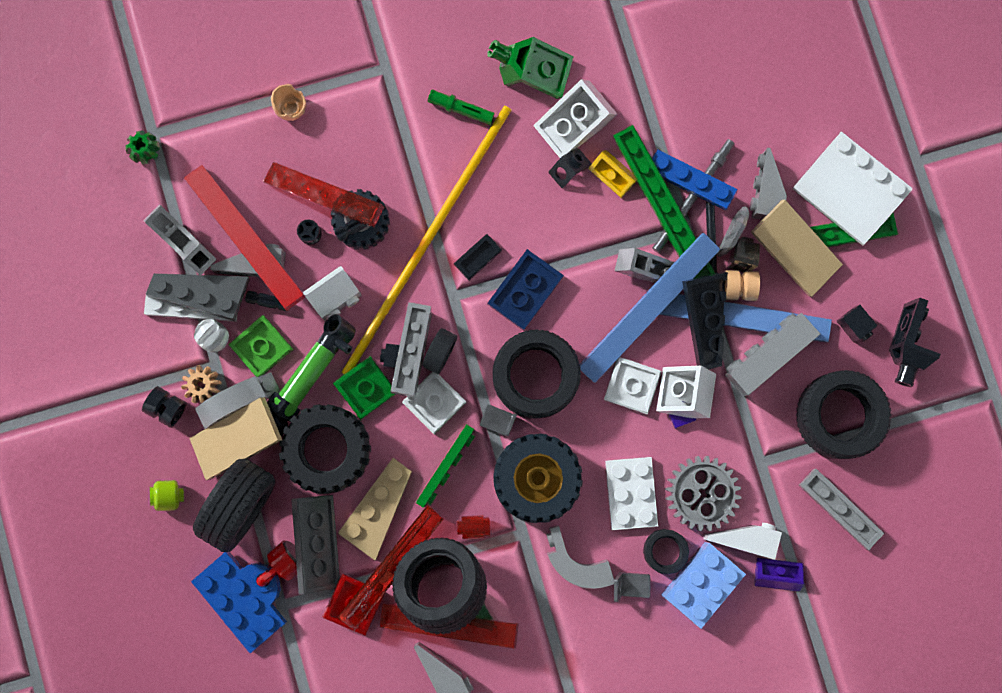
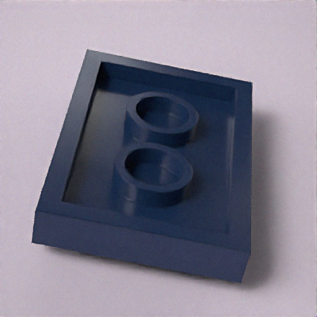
[487,249,564,331]

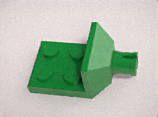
[487,37,574,99]

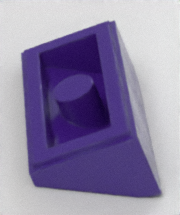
[754,558,804,591]

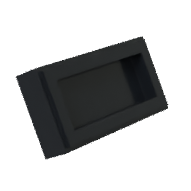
[454,234,502,281]

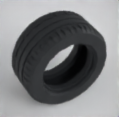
[493,329,581,419]
[796,370,892,459]
[193,459,276,552]
[392,538,487,634]

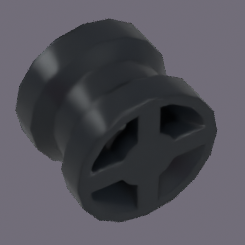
[297,219,322,245]

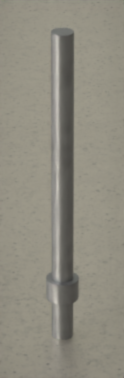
[652,139,735,253]

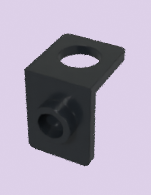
[549,148,592,188]

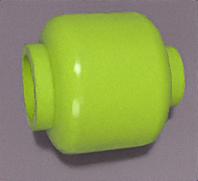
[150,480,184,511]

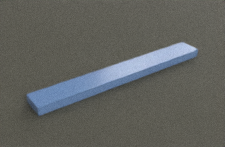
[579,233,720,383]
[659,294,832,343]

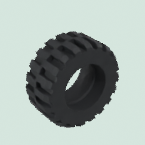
[279,404,371,494]

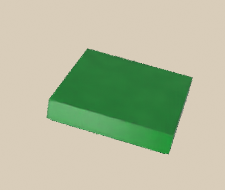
[333,356,395,420]

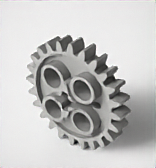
[665,456,742,531]

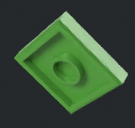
[228,315,294,377]

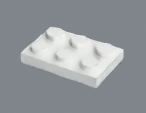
[605,457,658,530]

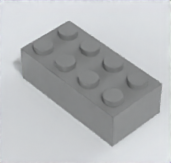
[725,313,820,396]

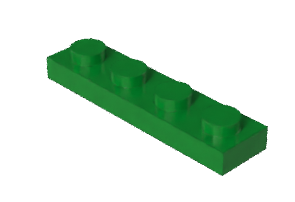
[416,424,475,508]

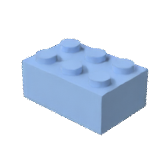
[661,542,746,629]

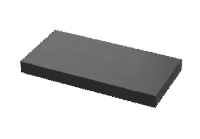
[291,495,340,594]

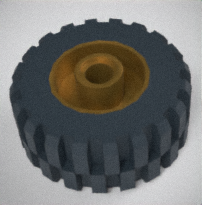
[493,434,583,523]

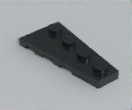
[682,272,728,370]

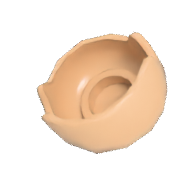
[271,84,307,121]

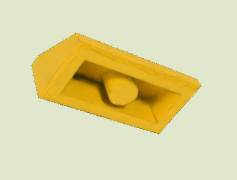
[588,150,637,198]

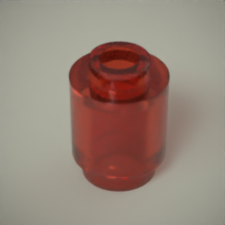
[457,515,490,539]

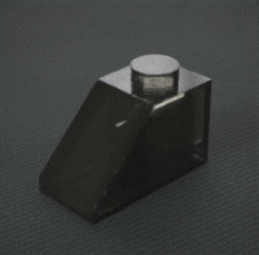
[727,237,760,273]

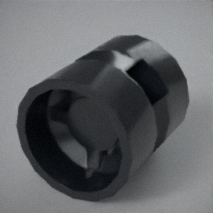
[142,386,187,428]

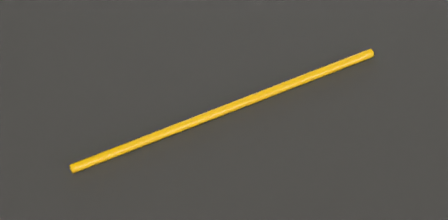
[341,105,512,374]

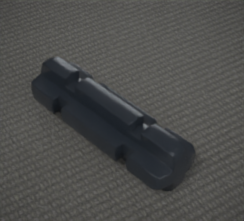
[334,209,378,241]
[245,290,286,311]

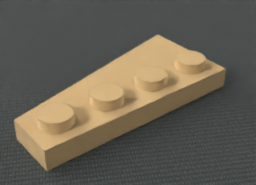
[338,458,412,561]

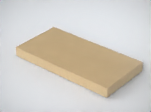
[751,200,843,297]
[189,397,282,480]

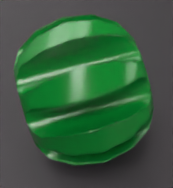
[125,130,160,165]

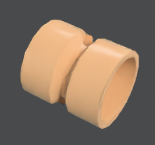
[725,270,760,301]

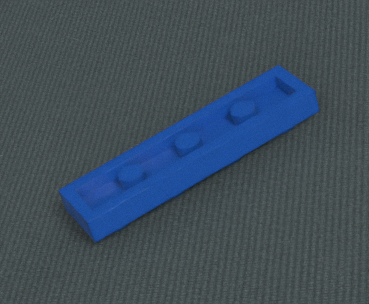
[652,149,738,211]

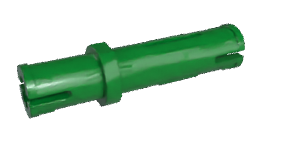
[428,89,495,125]

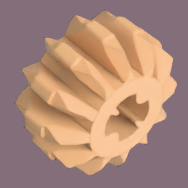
[181,365,222,404]

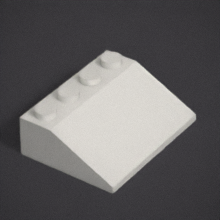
[793,132,913,246]

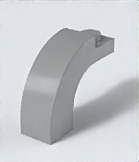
[143,204,216,276]
[195,372,280,429]
[546,525,614,589]

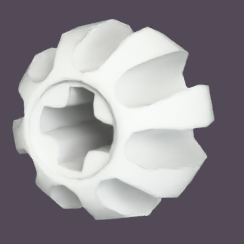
[194,319,229,353]

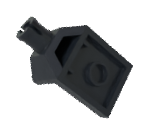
[889,298,941,387]

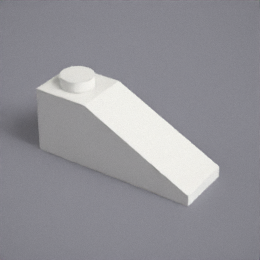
[703,522,782,560]

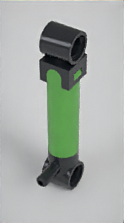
[267,314,356,436]

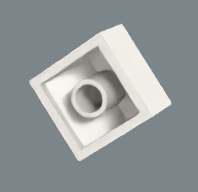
[302,266,362,321]
[656,366,716,418]

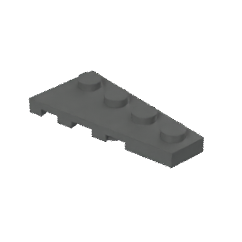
[146,273,250,321]

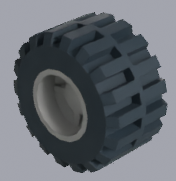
[331,189,390,250]

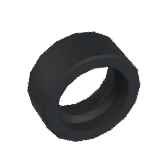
[422,328,458,374]
[643,529,689,574]

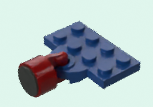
[191,540,297,653]

